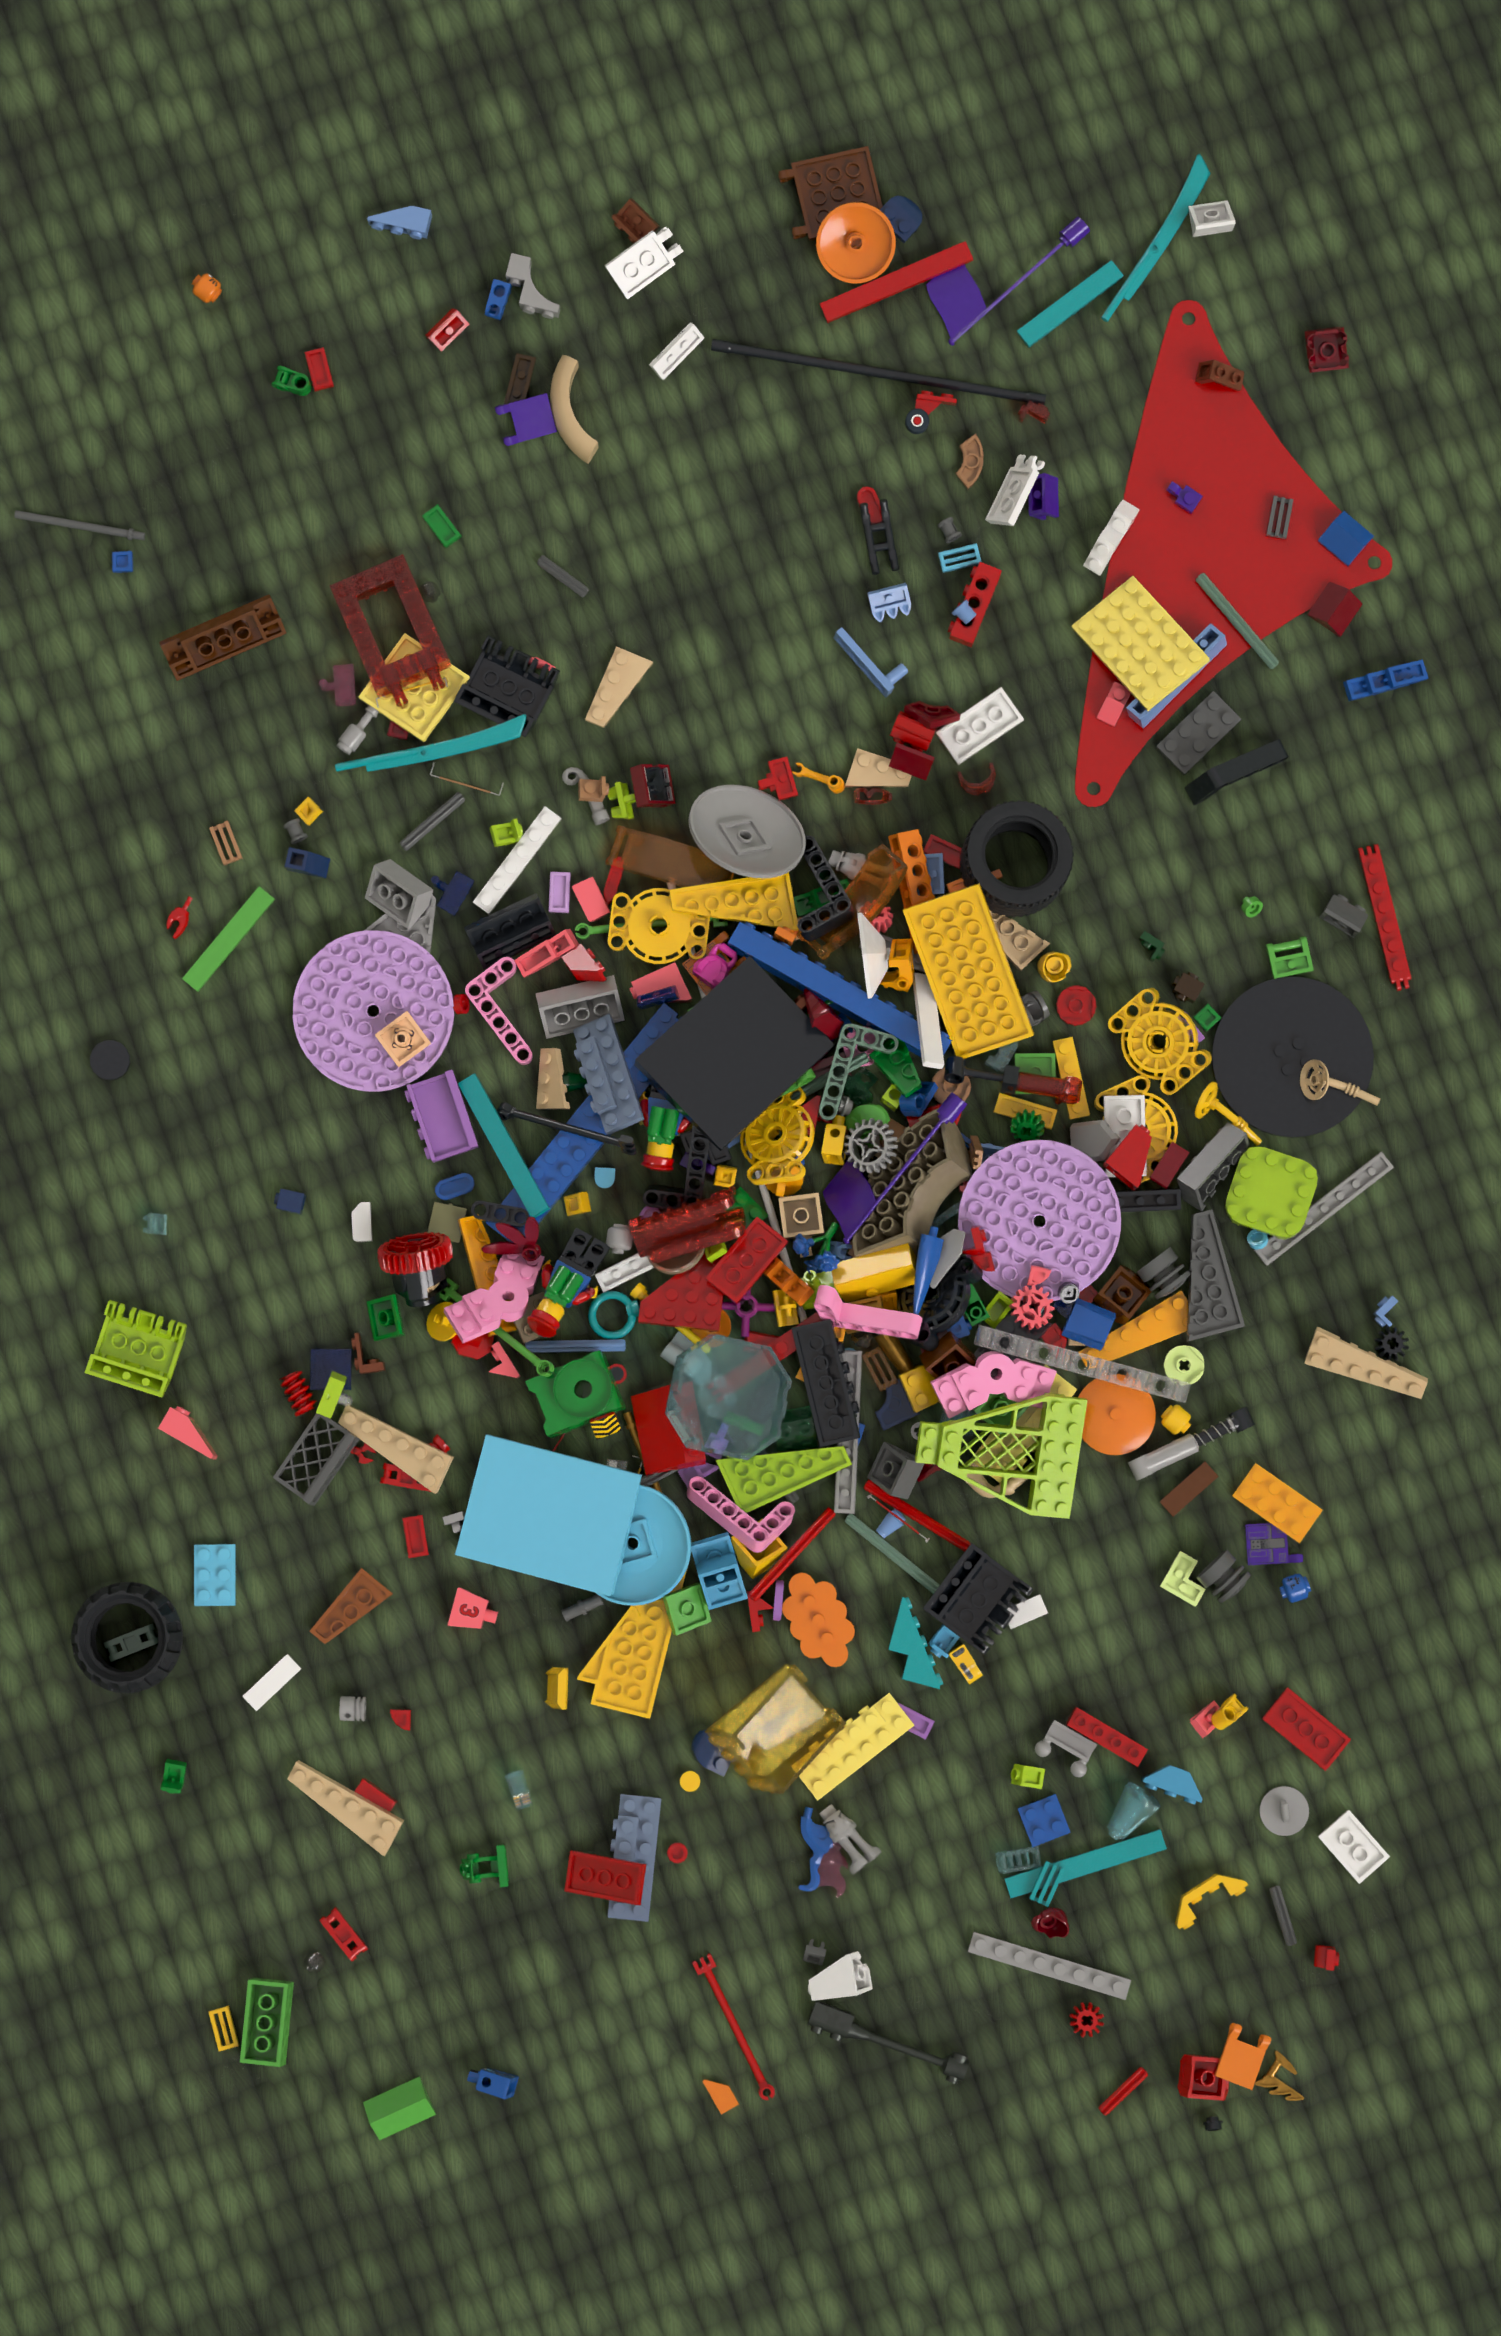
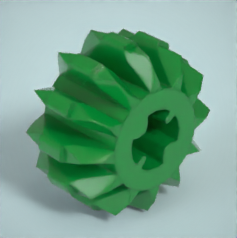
[1011,1109,1045,1142]

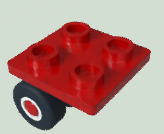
[905,391,957,434]

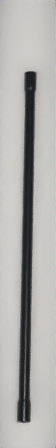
[711,339,1046,406]

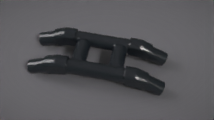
[860,499,899,575]

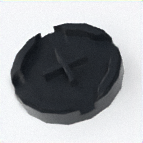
[90,1040,130,1080]

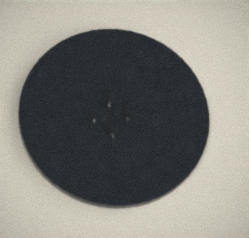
[1212,977,1374,1138]

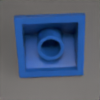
[1318,511,1374,566]

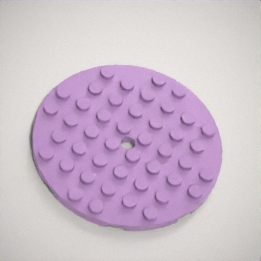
[293,930,454,1092]
[958,1140,1121,1301]

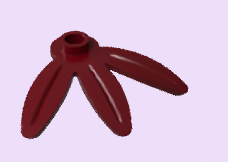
[481,1217,541,1261]

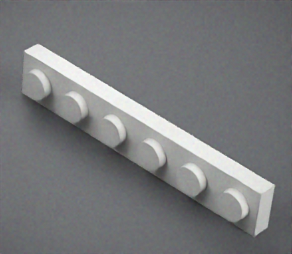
[473,806,561,915]

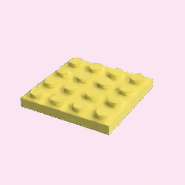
[358,633,470,742]

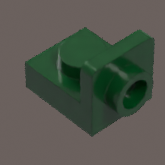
[1139,931,1165,962]

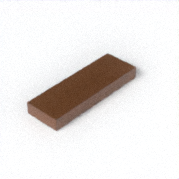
[1159,1461,1219,1517]

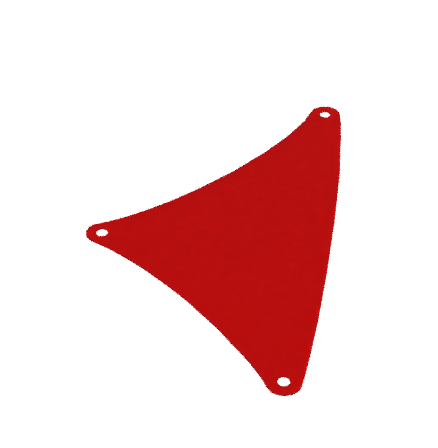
[1075,300,1392,807]

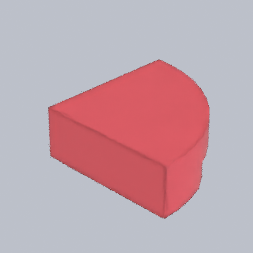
[1027,1265,1052,1286]

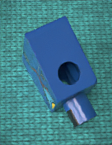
[467,2068,519,2099]

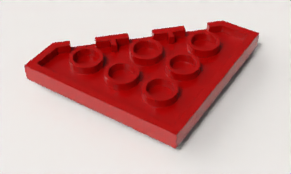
[638,1252,726,1332]

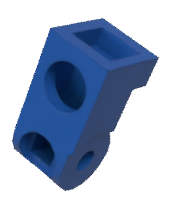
[485,279,512,320]

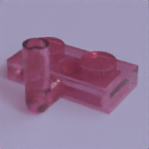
[319,664,357,706]

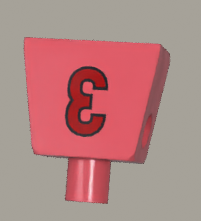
[448,1587,498,1629]

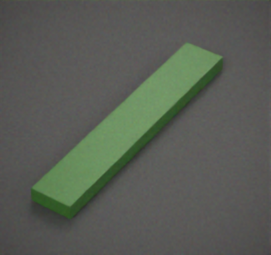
[182,886,275,992]

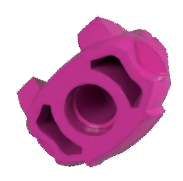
[692,943,737,989]

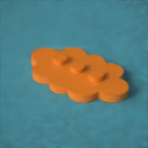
[782,1572,855,1667]

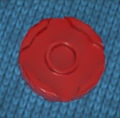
[1056,985,1097,1026]

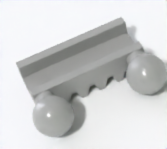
[1035,1720,1097,1777]

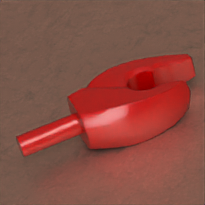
[166,896,193,939]

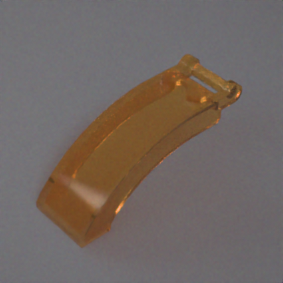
[605,825,734,888]
[797,844,908,960]

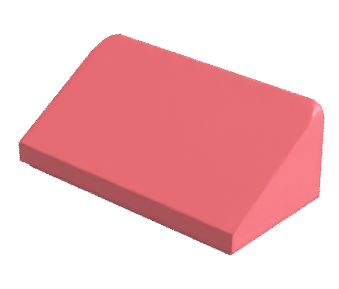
[572,877,610,922]

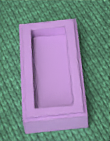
[549,872,571,913]

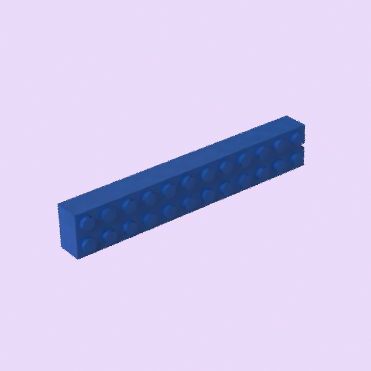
[728,922,952,1058]

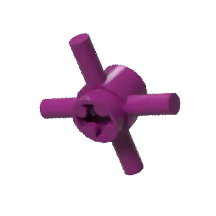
[722,1288,775,1337]

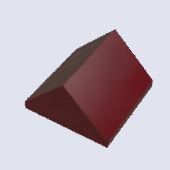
[1307,582,1362,637]
[889,743,935,781]

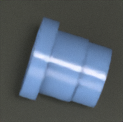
[952,599,977,624]

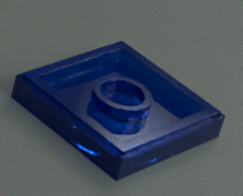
[310,1349,352,1390]

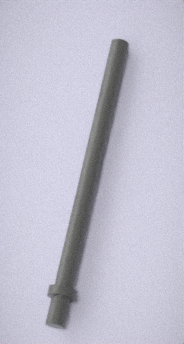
[15,510,146,541]

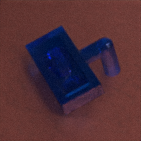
[431,871,475,916]

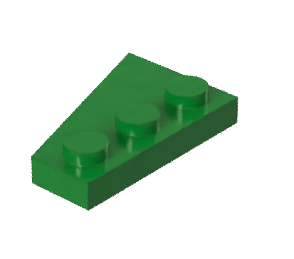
[869,1038,922,1098]

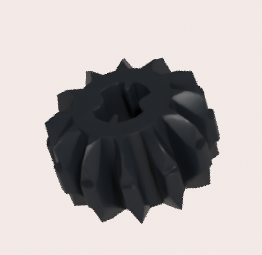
[1374,1327,1409,1361]

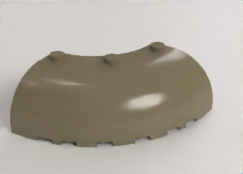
[853,1108,973,1257]

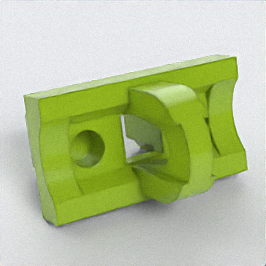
[608,782,636,820]

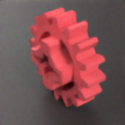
[1009,1285,1055,1330]

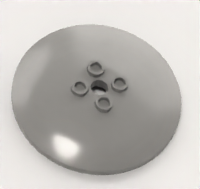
[689,785,806,878]

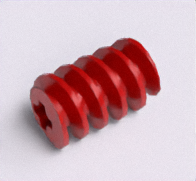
[279,1371,317,1417]

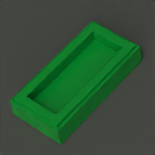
[422,504,462,549]

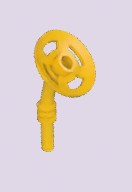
[1195,1081,1262,1146]

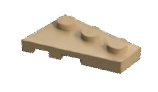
[845,748,912,787]
[536,1048,570,1110]

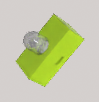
[316,1371,353,1419]

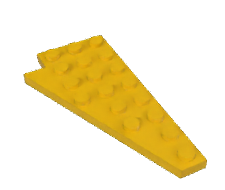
[577,1570,687,1719]

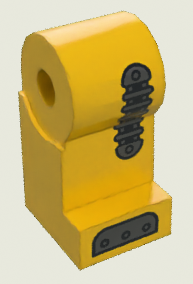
[948,1644,983,1685]

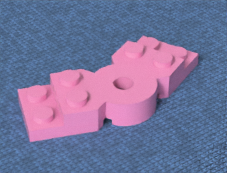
[444,1253,544,1343]
[930,1351,1057,1419]

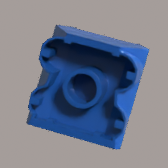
[1061,1298,1116,1351]

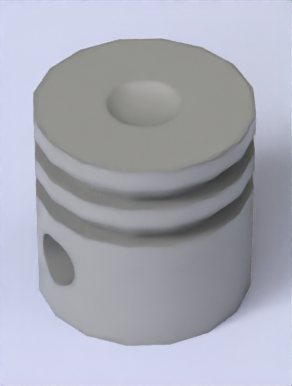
[339,1696,366,1721]

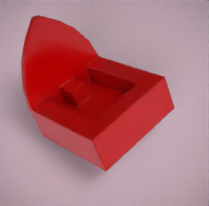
[962,1225,987,1255]

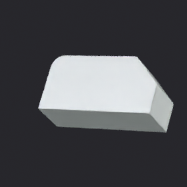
[352,1202,373,1242]

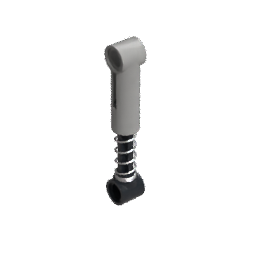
[1128,1406,1255,1481]

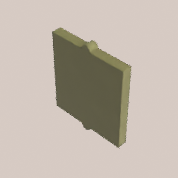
[427,1202,467,1243]

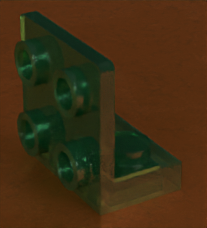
[771,1406,819,1453]

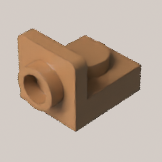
[578,776,609,802]

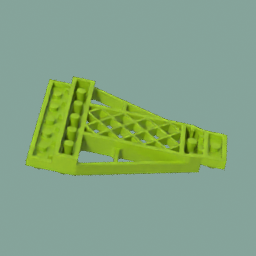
[915,1393,1088,1519]

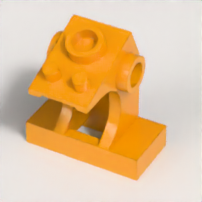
[880,938,914,992]

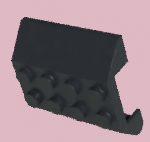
[454,635,560,738]
[923,1543,1034,1655]

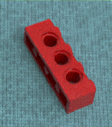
[947,562,1002,648]
[1066,1706,1148,1767]

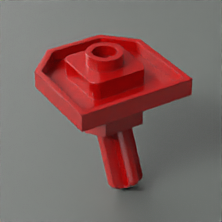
[451,1333,495,1360]

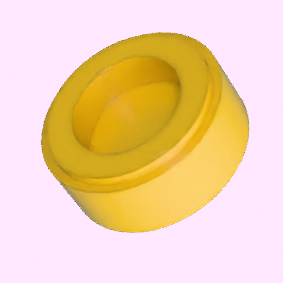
[680,1771,700,1792]

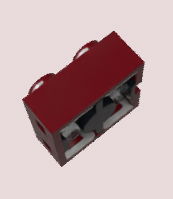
[630,764,676,808]

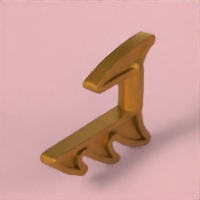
[1255,2050,1304,2101]

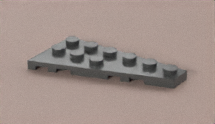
[1187,1209,1245,1342]

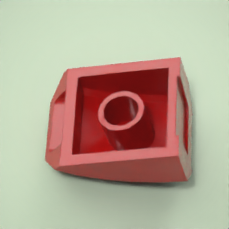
[1177,2054,1229,2101]

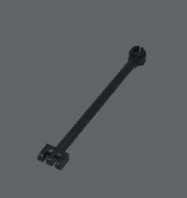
[497,1102,637,1155]

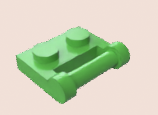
[1266,936,1314,979]

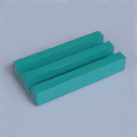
[1029,1861,1065,1907]

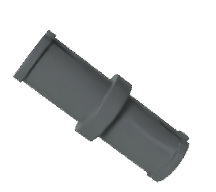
[561,1594,604,1622]

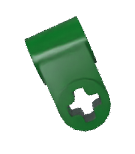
[271,366,312,396]

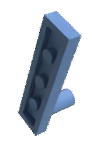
[833,627,908,698]

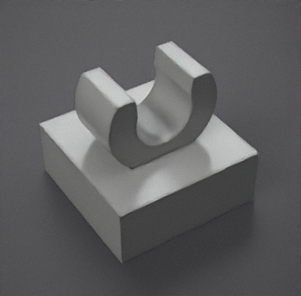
[442,1511,466,1533]

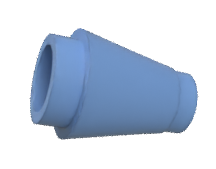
[876,1508,906,1538]

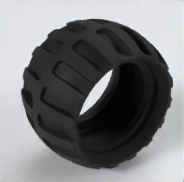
[71,1582,183,1693]

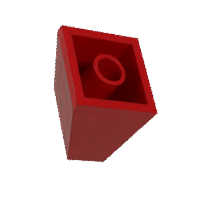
[1102,1124,1152,1191]

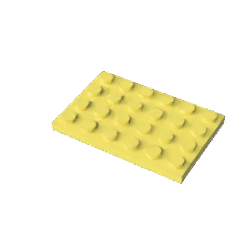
[1071,576,1210,711]

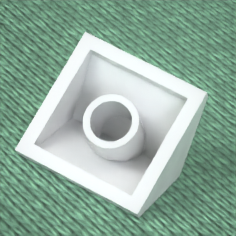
[1188,200,1235,237]

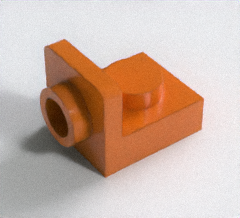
[773,926,799,947]

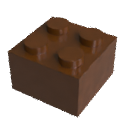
[919,1331,977,1379]

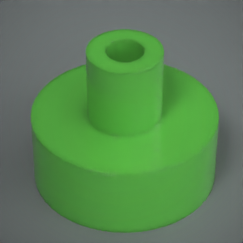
[1241,896,1263,917]

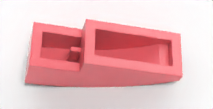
[514,929,579,978]

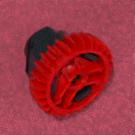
[377,1232,453,1307]

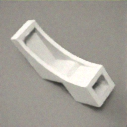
[1083,500,1140,576]

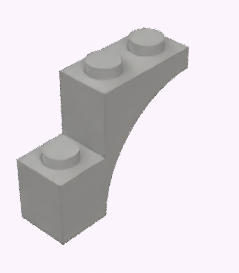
[506,253,560,319]

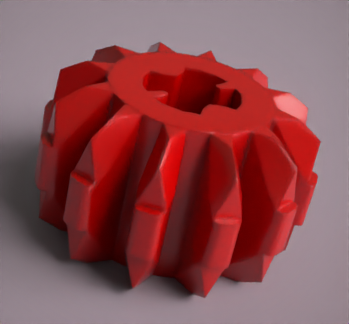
[1069,2002,1104,2037]

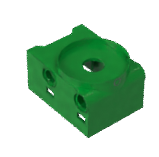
[525,1350,626,1439]

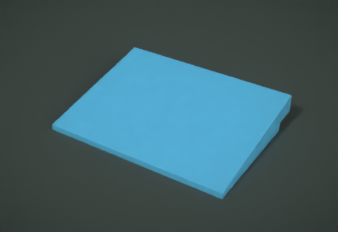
[455,1434,642,1596]

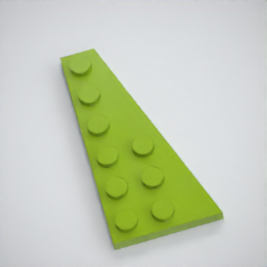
[716,1446,852,1513]

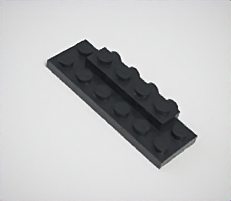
[791,1319,860,1447]

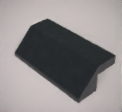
[464,893,556,969]

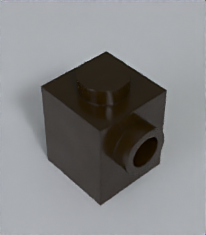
[1172,972,1205,1004]

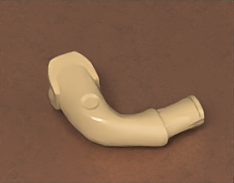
[965,1463,1028,1498]

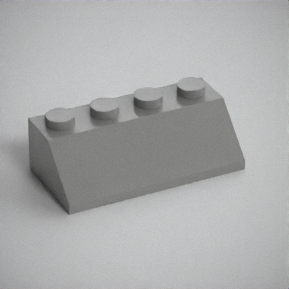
[536,975,625,1039]

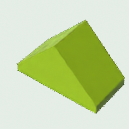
[984,1291,1014,1329]

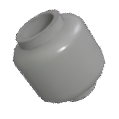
[606,1224,633,1254]

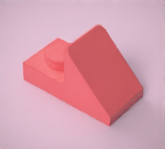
[1097,682,1131,727]
[489,1342,521,1379]
[1190,1700,1220,1739]

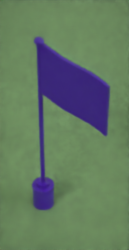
[926,216,1090,346]
[823,1092,968,1244]

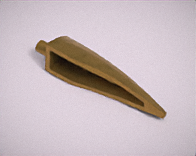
[874,1334,915,1374]

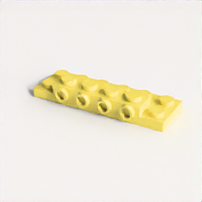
[973,1364,1077,1484]
[793,1693,914,1801]

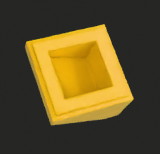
[563,1192,591,1216]

